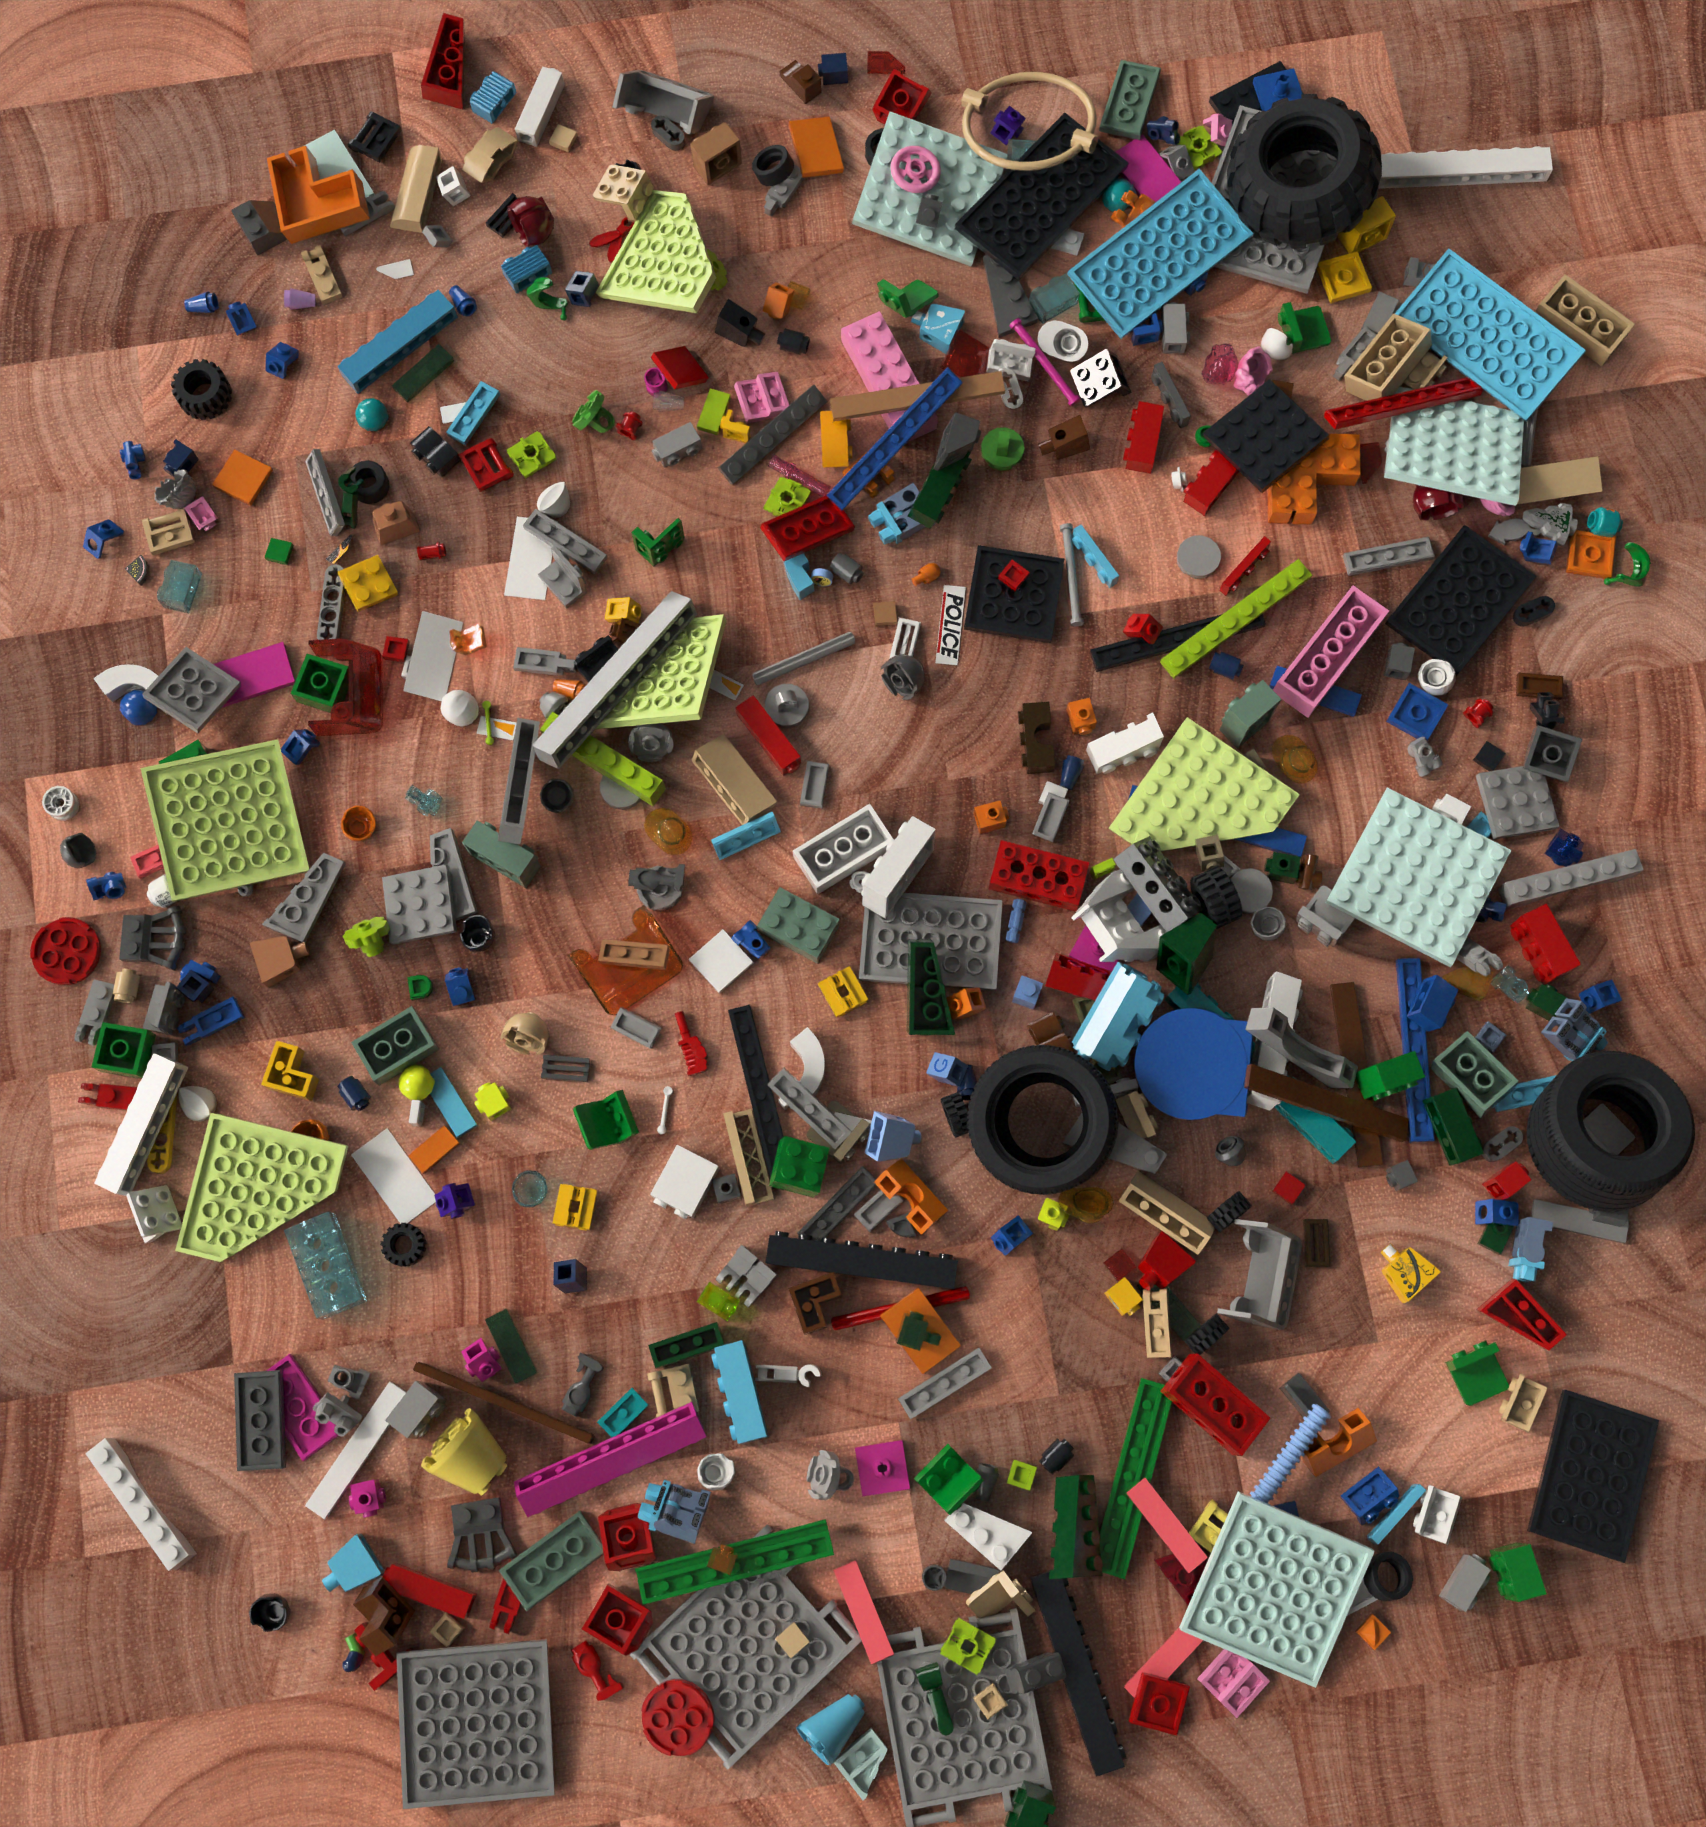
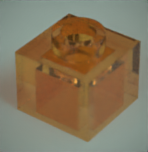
[707,1544,738,1575]

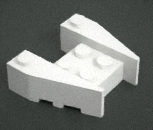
[1072,869,1166,962]

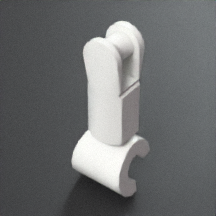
[755,1364,822,1387]

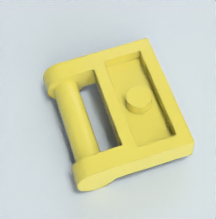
[1189,1499,1228,1553]

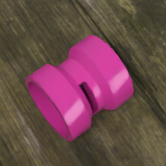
[644,367,667,397]

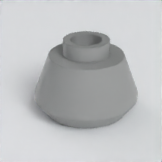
[539,692,568,720]

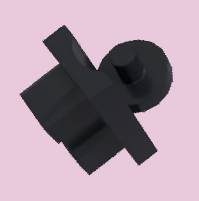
[1530,692,1565,730]

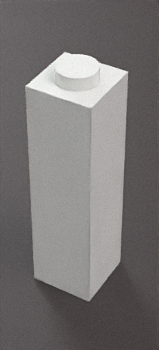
[515,67,565,147]

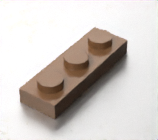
[598,939,670,970]

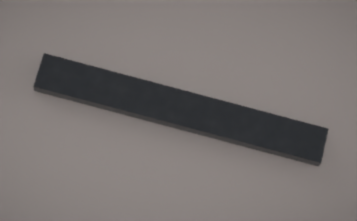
[1090,614,1266,672]
[728,1005,784,1189]

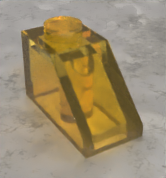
[1441,966,1495,1001]

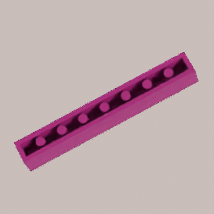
[514,1402,706,1517]

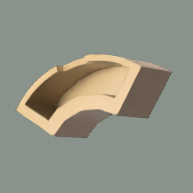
[462,127,518,183]

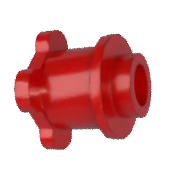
[616,411,643,441]
[1463,698,1493,728]

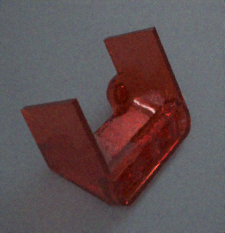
[308,638,383,736]

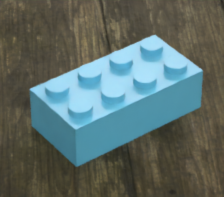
[711,1340,769,1444]

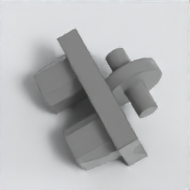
[313,1392,362,1437]

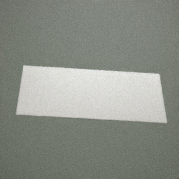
[504,517,558,600]
[403,611,463,701]
[351,1128,436,1224]

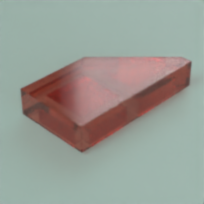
[867,51,906,74]
[1360,442,1382,484]

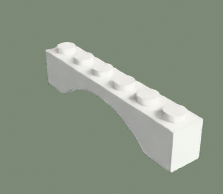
[85,1438,197,1571]

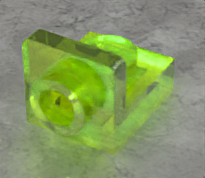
[696,1282,739,1321]

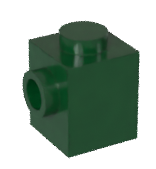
[1264,852,1301,884]
[1526,984,1567,1021]

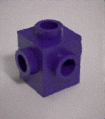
[990,105,1026,146]
[434,1183,475,1219]

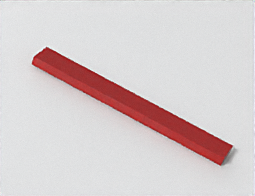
[1324,377,1483,430]

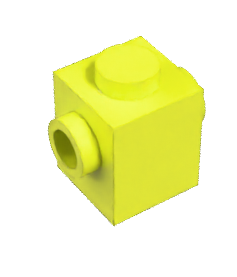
[474,1082,511,1121]

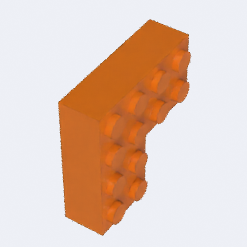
[267,146,370,244]
[1268,433,1360,525]

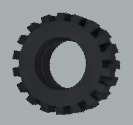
[171,359,232,420]
[1190,866,1242,930]

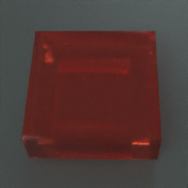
[1103,1248,1136,1282]

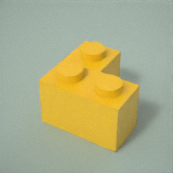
[261,1041,319,1102]

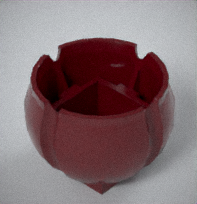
[508,196,554,247]
[1412,485,1464,521]

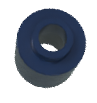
[1209,652,1244,680]
[337,1076,371,1111]

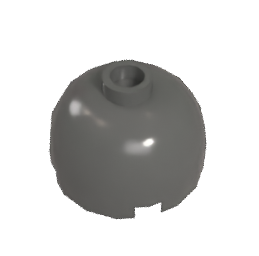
[881,654,925,700]

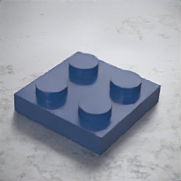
[1386,683,1448,741]

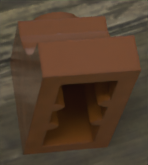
[779,60,822,104]

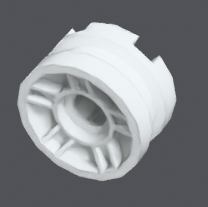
[42,786,80,821]

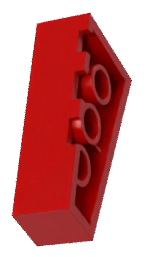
[421,13,465,110]
[1045,953,1112,1001]

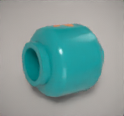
[1587,507,1623,537]

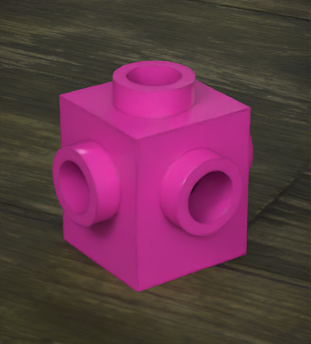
[461,1338,502,1382]
[349,1479,386,1518]

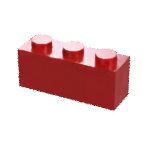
[1123,401,1164,474]
[1183,450,1239,516]

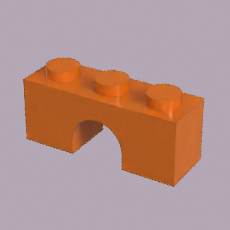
[874,1158,949,1235]
[1301,1408,1377,1477]

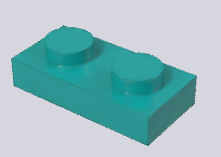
[597,1388,649,1438]

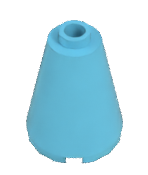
[796,1694,865,1765]

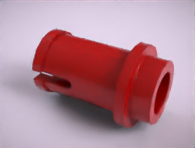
[417,542,446,561]

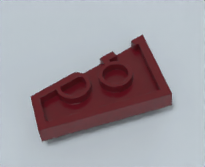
[1154,1544,1207,1606]

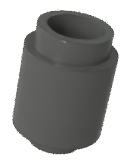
[830,553,864,584]

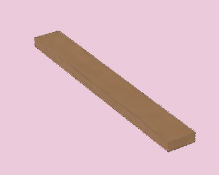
[830,371,1005,422]

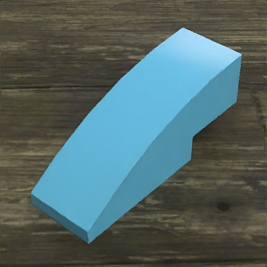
[783,554,814,600]

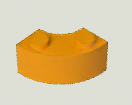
[820,411,853,468]

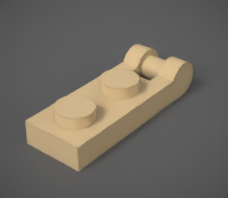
[301,245,343,305]
[1143,1289,1172,1358]

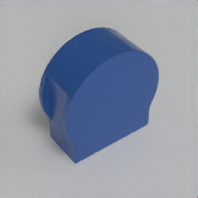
[1135,1008,1254,1120]

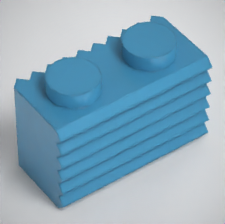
[470,71,517,124]
[500,245,552,293]

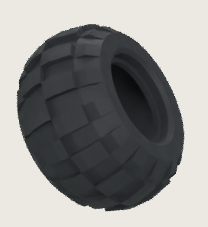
[1227,94,1382,249]

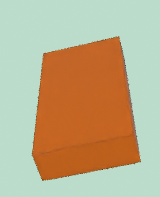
[408,1125,460,1174]

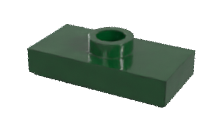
[1478,1212,1520,1255]

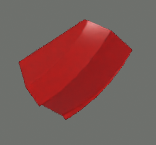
[872,69,932,125]
[598,1503,657,1572]
[582,1583,653,1656]

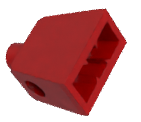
[1138,1231,1196,1290]

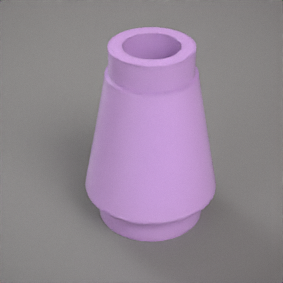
[284,288,316,310]

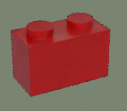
[1482,1161,1532,1200]

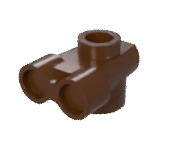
[1295,854,1322,890]

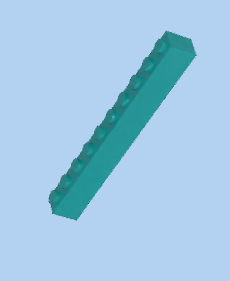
[1165,983,1356,1164]

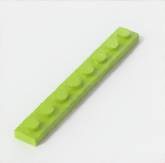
[1160,559,1312,679]

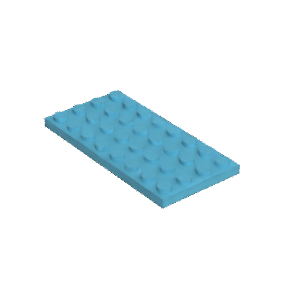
[1067,168,1254,339]
[1395,249,1586,422]

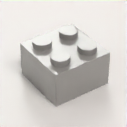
[385,1381,447,1439]

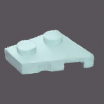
[834,1727,888,1800]

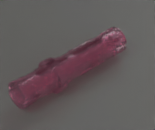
[768,454,831,497]

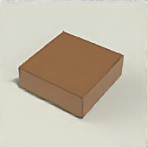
[873,601,897,626]

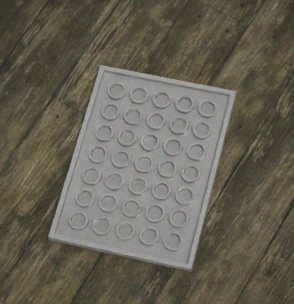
[1212,105,1337,294]

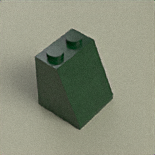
[1156,913,1217,995]

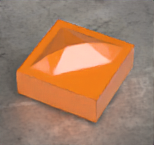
[1355,1614,1391,1650]

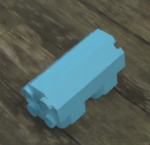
[1072,962,1164,1071]

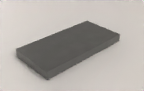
[234,1370,286,1471]

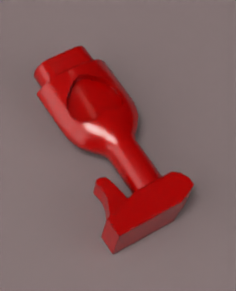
[571,1640,624,1701]

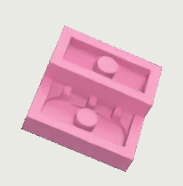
[734,372,789,423]
[1197,1649,1270,1718]

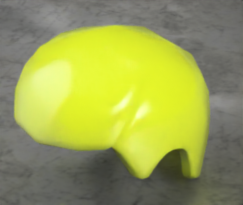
[398,1064,435,1101]

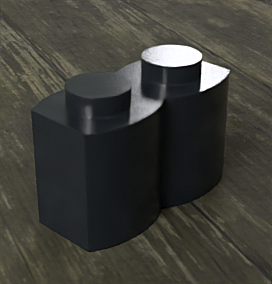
[410,426,461,477]

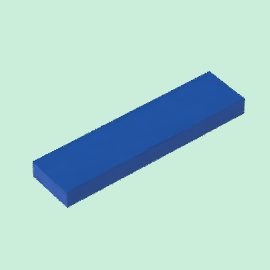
[1269,666,1362,717]

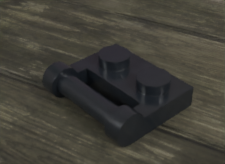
[347,111,402,163]

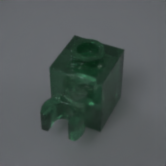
[896,1311,941,1351]

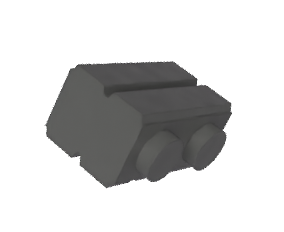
[1005,1652,1066,1694]

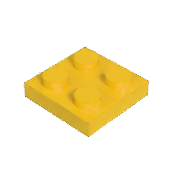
[1317,251,1372,304]
[338,555,398,612]

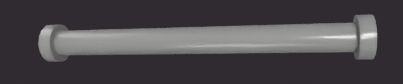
[1060,523,1084,627]

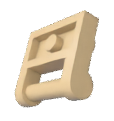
[142,508,195,556]
[647,1364,700,1418]

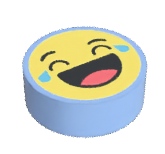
[811,568,833,586]

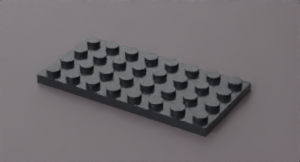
[954,112,1129,280]

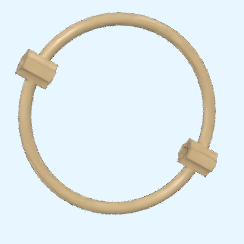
[961,72,1098,171]

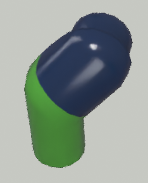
[342,1633,365,1673]

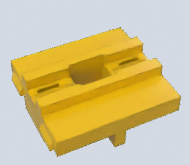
[818,966,869,1018]
[552,1184,597,1231]

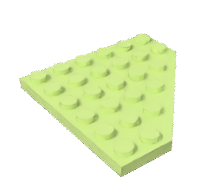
[596,190,716,313]
[595,614,727,729]
[1108,717,1300,851]
[175,1113,348,1262]

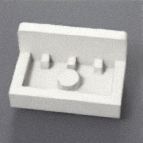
[987,339,1036,381]
[1413,1485,1462,1545]

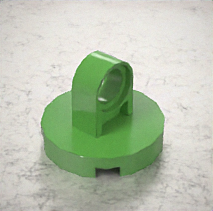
[572,390,615,433]
[981,427,1024,471]

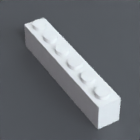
[1247,971,1303,1111]
[95,1054,188,1196]

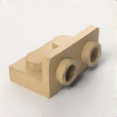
[1401,351,1448,390]

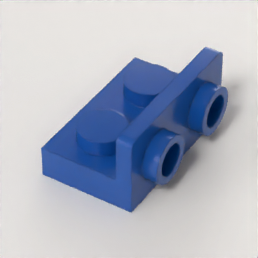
[1341,1466,1399,1525]

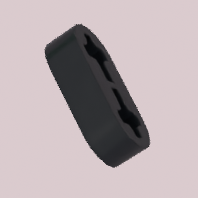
[1513,596,1555,627]

